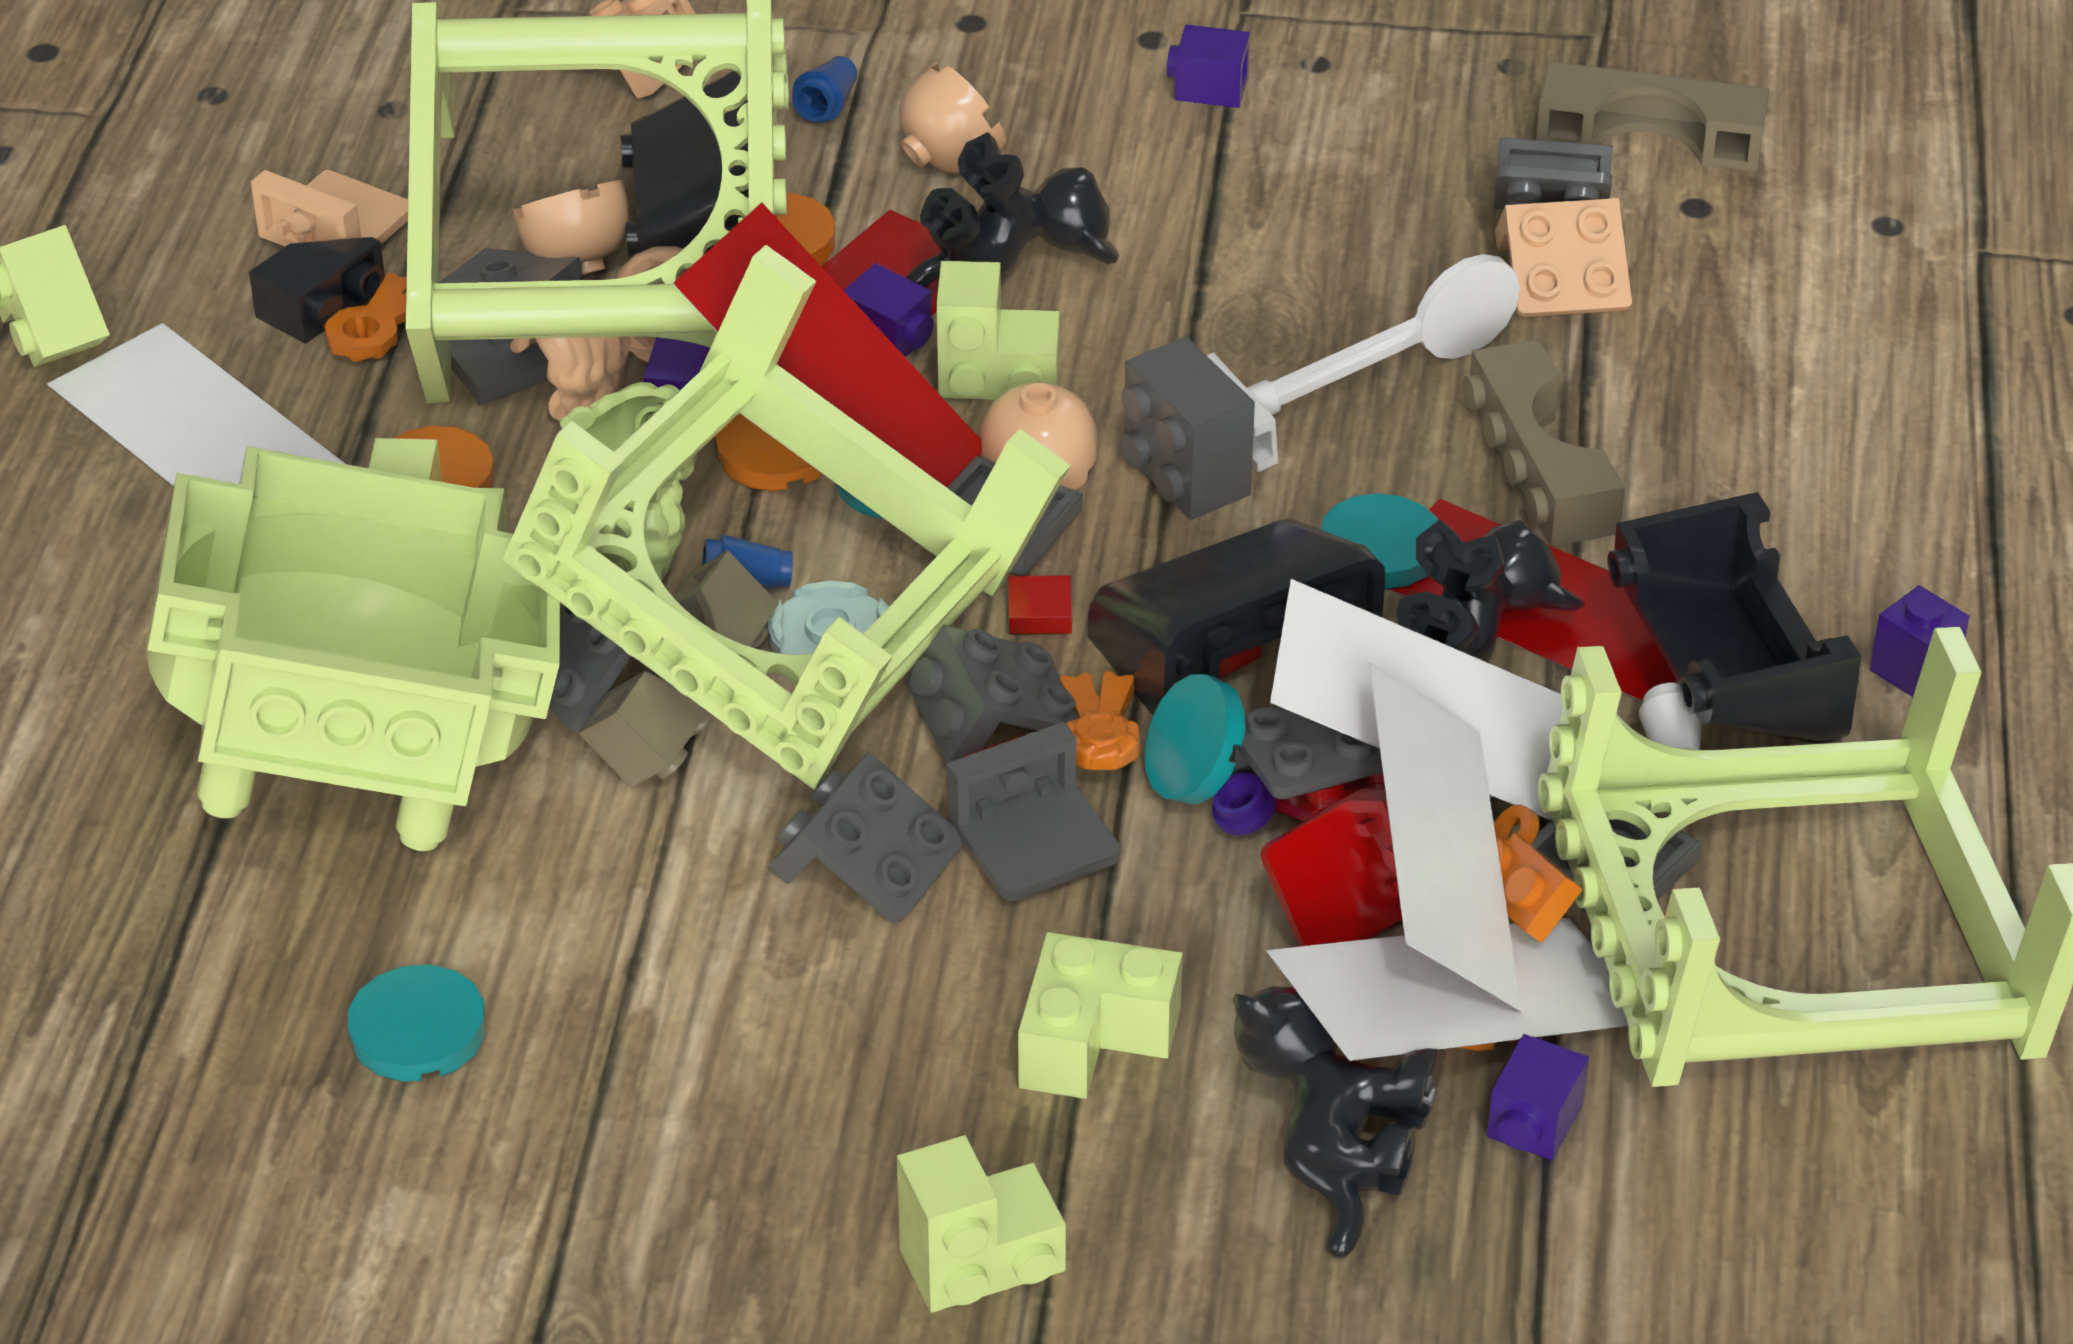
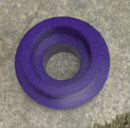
[1212,773,1277,835]

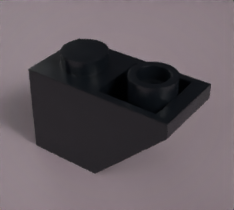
[249,237,385,344]

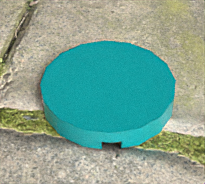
[1321,493,1438,589]
[1145,674,1245,805]
[348,964,486,1082]

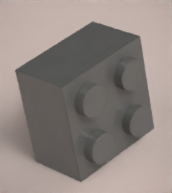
[1121,337,1255,521]

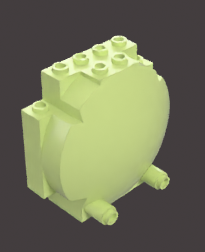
[146,446,560,851]

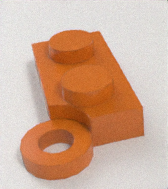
[1494,804,1583,943]

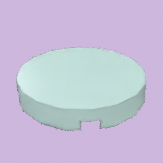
[767,580,889,655]

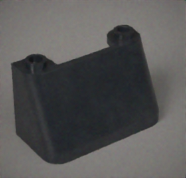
[620,71,777,257]
[1607,492,1861,742]
[1088,519,1386,716]

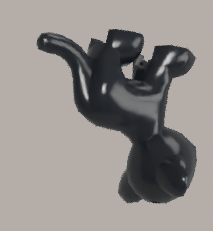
[905,132,1120,288]
[1396,519,1585,663]
[1233,986,1439,1258]

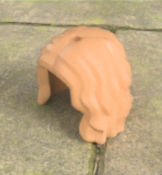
[510,336,631,421]

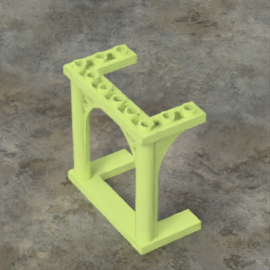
[406,0,789,403]
[503,245,1071,790]
[1538,627,2073,1087]

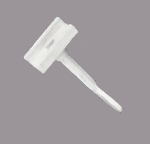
[1206,254,1520,472]

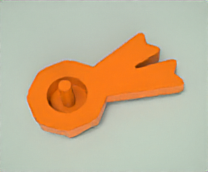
[325,272,407,362]
[1059,670,1141,770]

